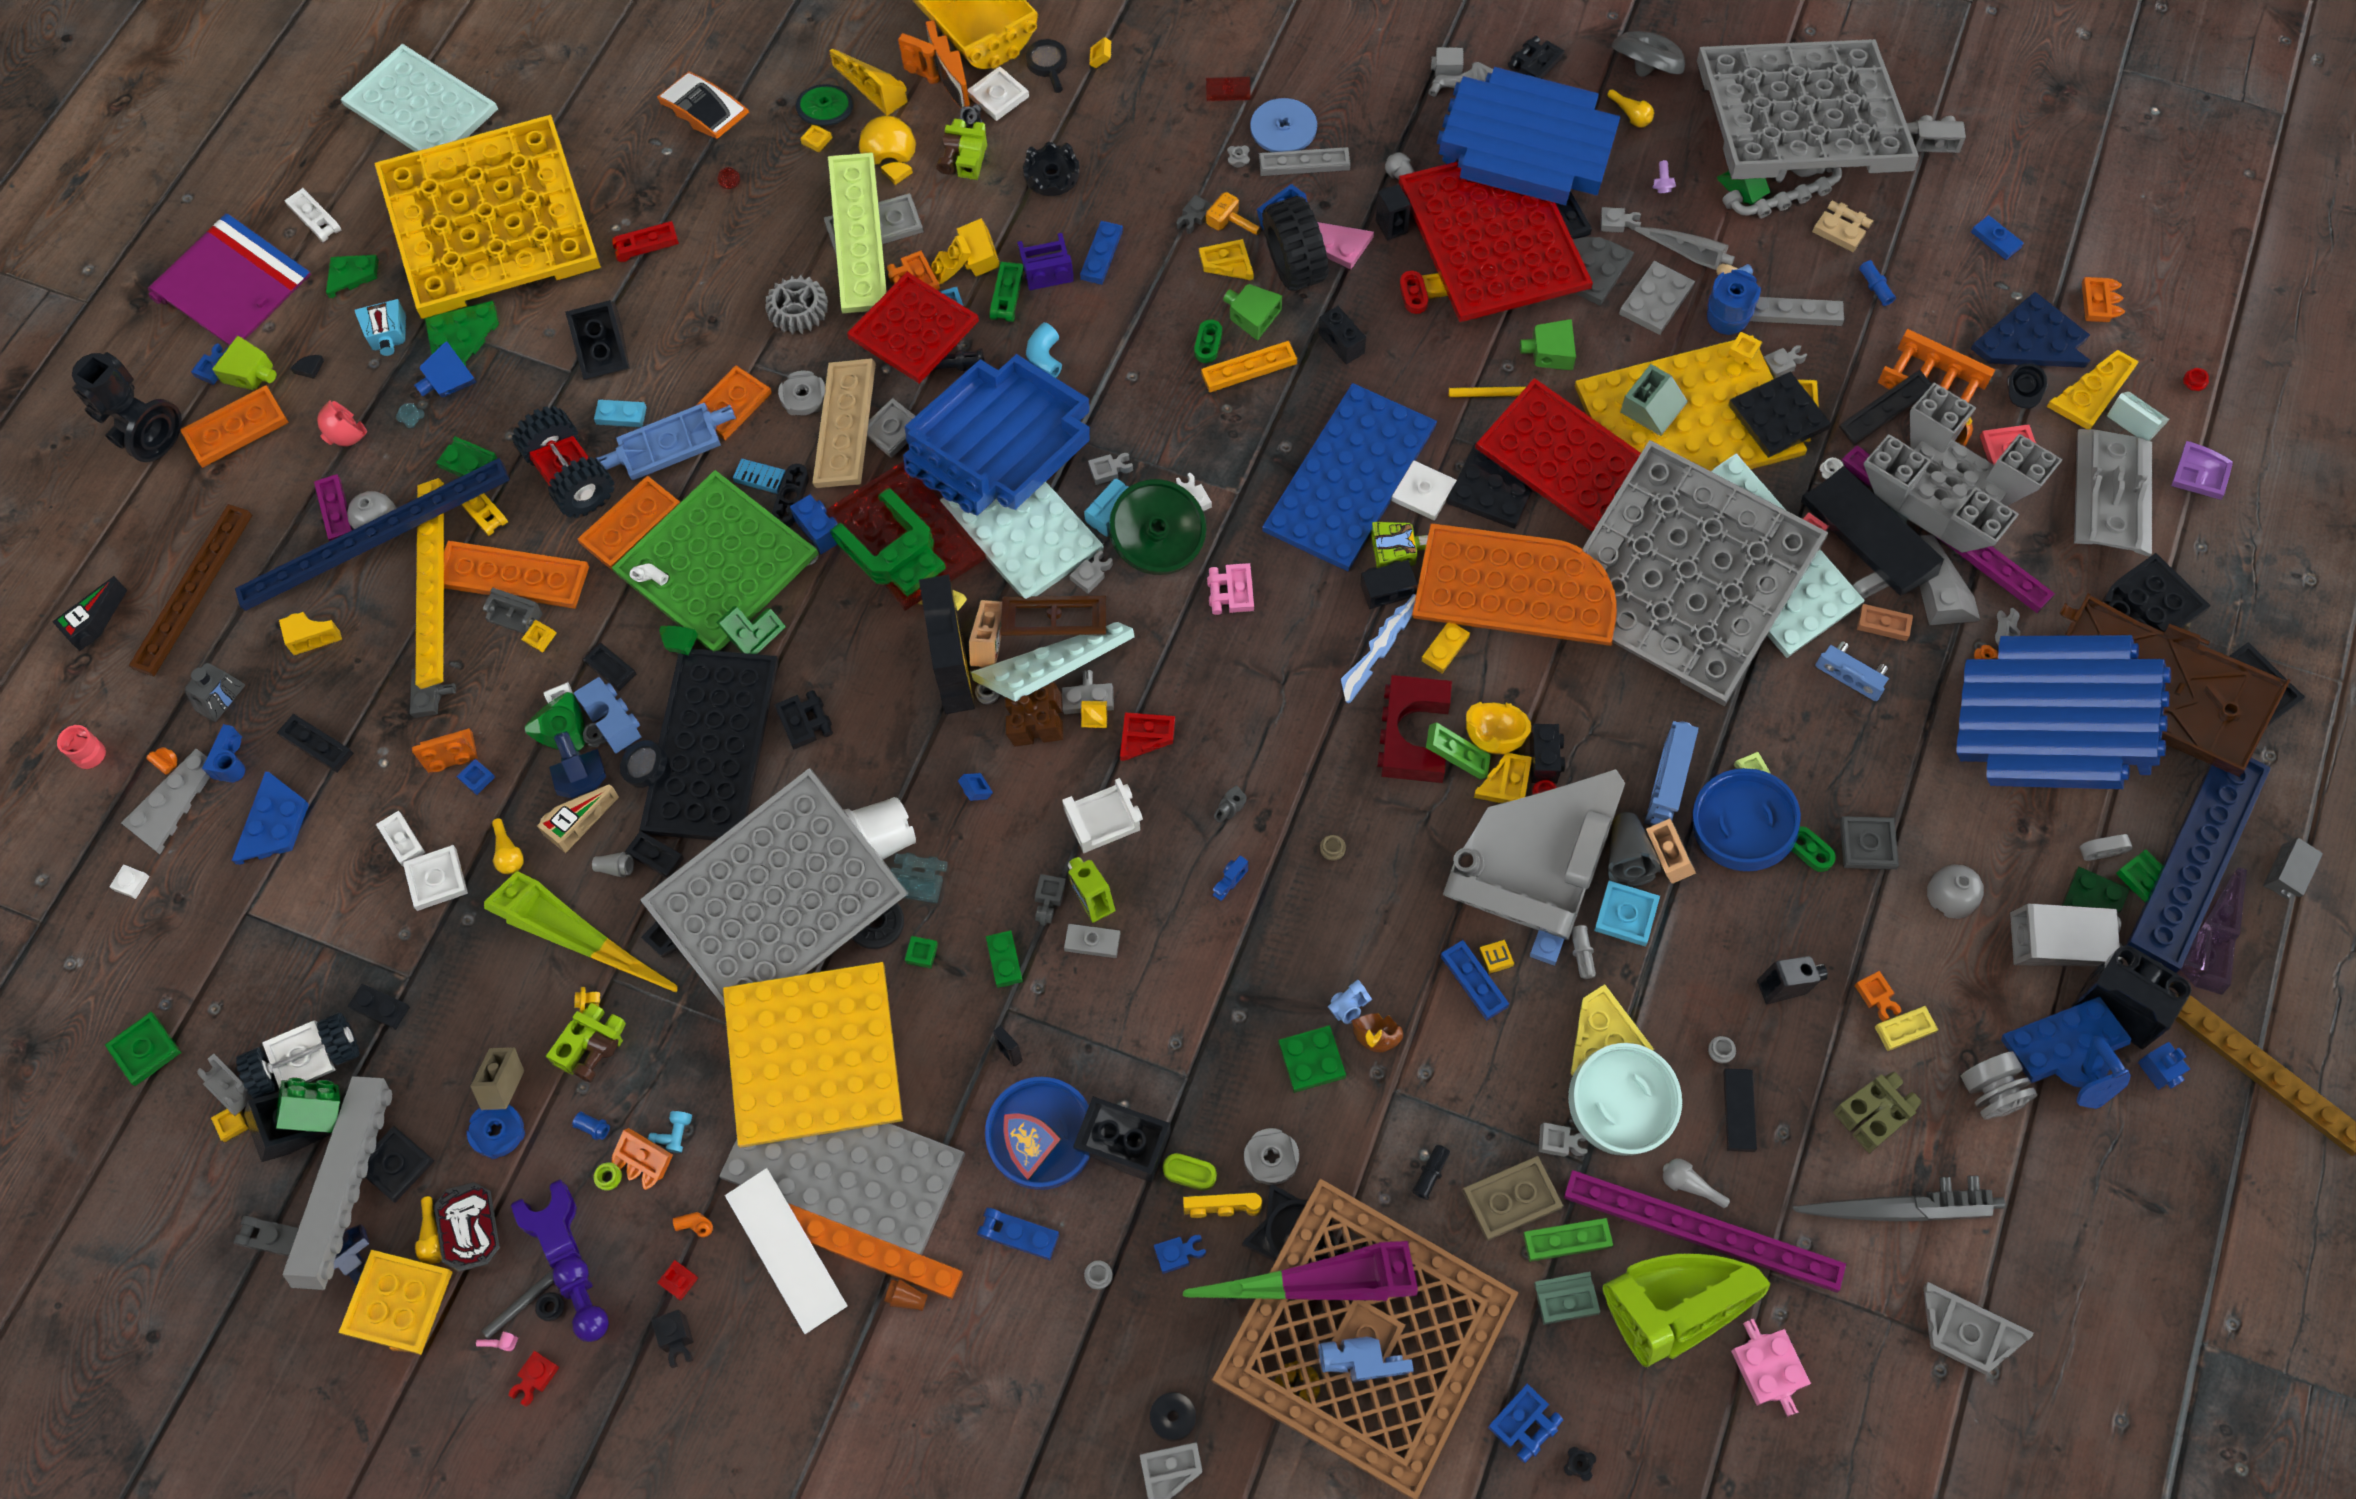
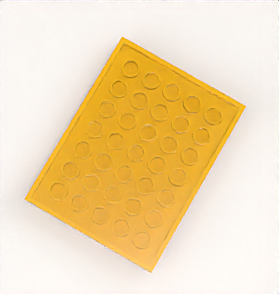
[1574,335,1807,471]

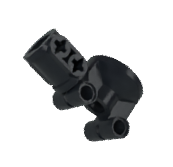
[72,352,182,463]

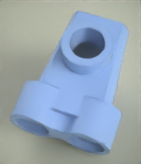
[1328,979,1372,1024]

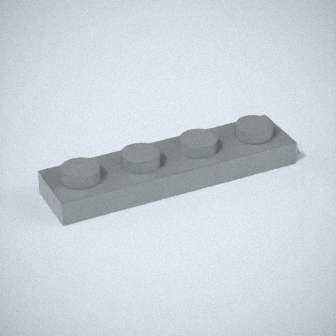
[1750,297,1844,326]

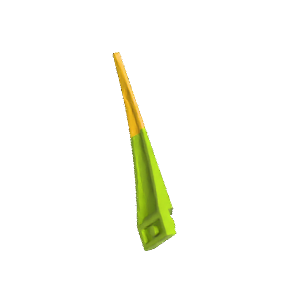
[484,871,677,992]

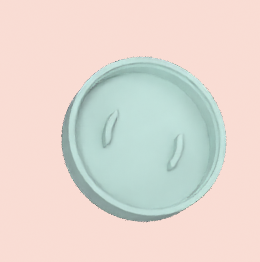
[1568,1043,1682,1156]

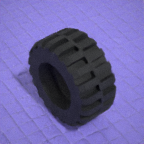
[1262,196,1329,291]

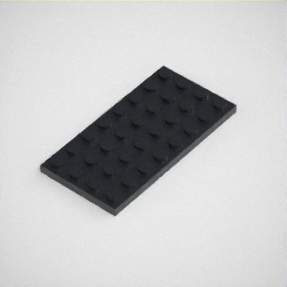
[639,649,779,841]

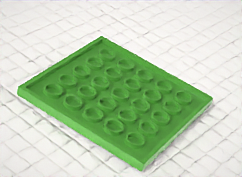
[612,470,819,651]

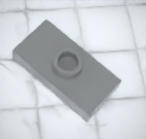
[1064,924,1121,958]

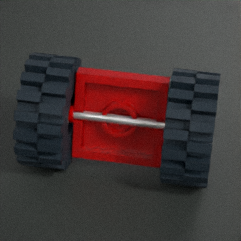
[512,406,615,518]

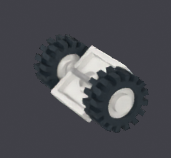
[236,1013,360,1099]

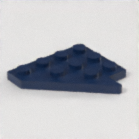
[1971,292,2091,368]

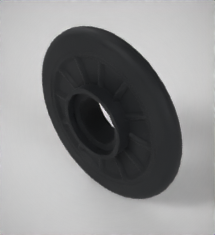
[852,903,904,949]

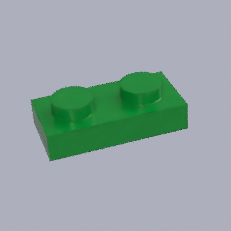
[986,930,1023,988]

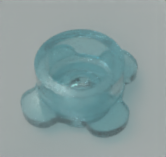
[396,403,425,428]

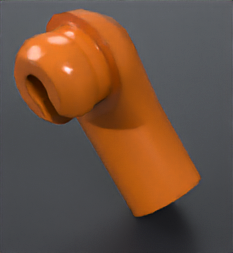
[673,1212,713,1237]

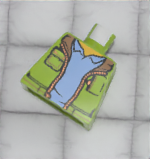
[1371,522,1428,568]
[1068,857,1115,923]

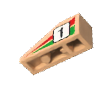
[969,600,1002,668]

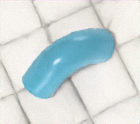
[1026,323,1062,378]

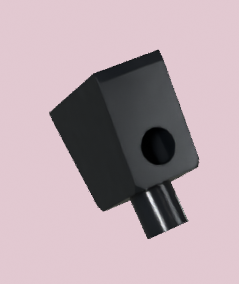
[1757,956,1828,1005]

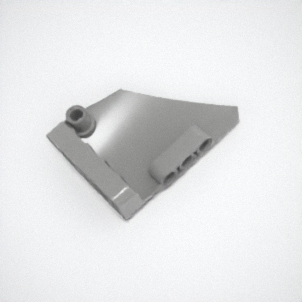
[1443,769,1625,940]

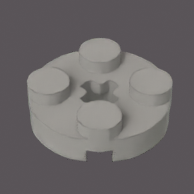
[778,371,825,415]
[1244,1128,1299,1185]

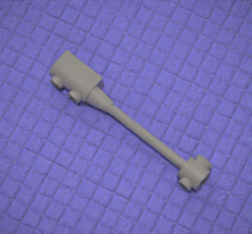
[1907,115,1966,153]

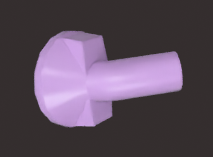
[1653,160,1676,193]

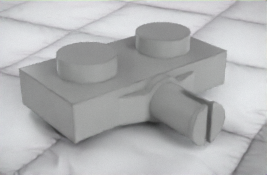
[1062,670,1114,714]

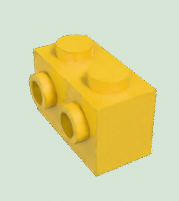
[957,218,1000,277]

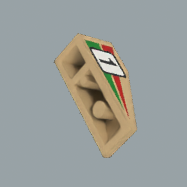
[537,784,619,853]

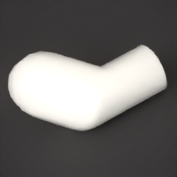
[630,564,669,586]

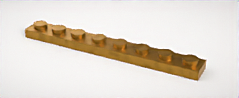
[2175,994,2356,1157]

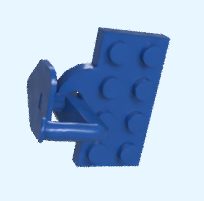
[2001,997,2131,1109]

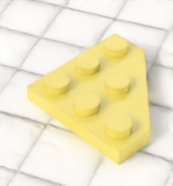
[1571,984,1654,1076]

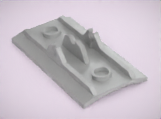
[2074,429,2152,557]

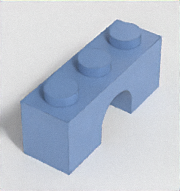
[574,677,641,754]

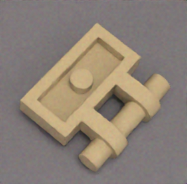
[1812,200,1873,252]

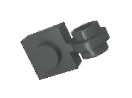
[1035,874,1066,925]

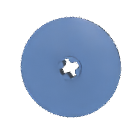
[1250,98,1317,152]

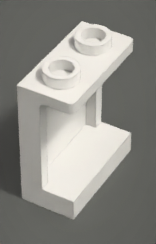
[1062,778,1143,853]

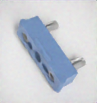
[1815,642,1889,701]

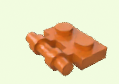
[887,250,940,290]

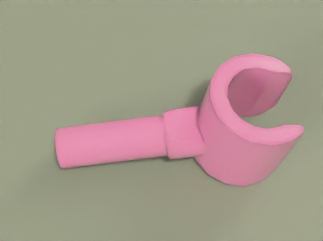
[476,1332,518,1352]

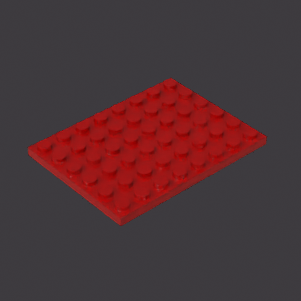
[1398,161,1593,322]

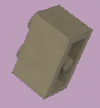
[471,1047,524,1110]

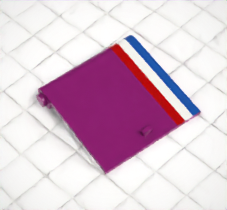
[148,214,311,346]

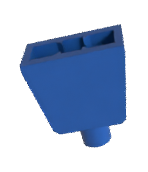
[414,341,476,398]

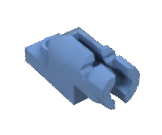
[1318,1336,1414,1382]

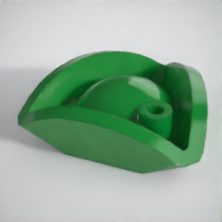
[525,692,585,751]

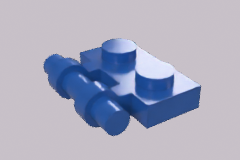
[1488,1384,1563,1463]

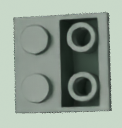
[1621,364,1688,436]

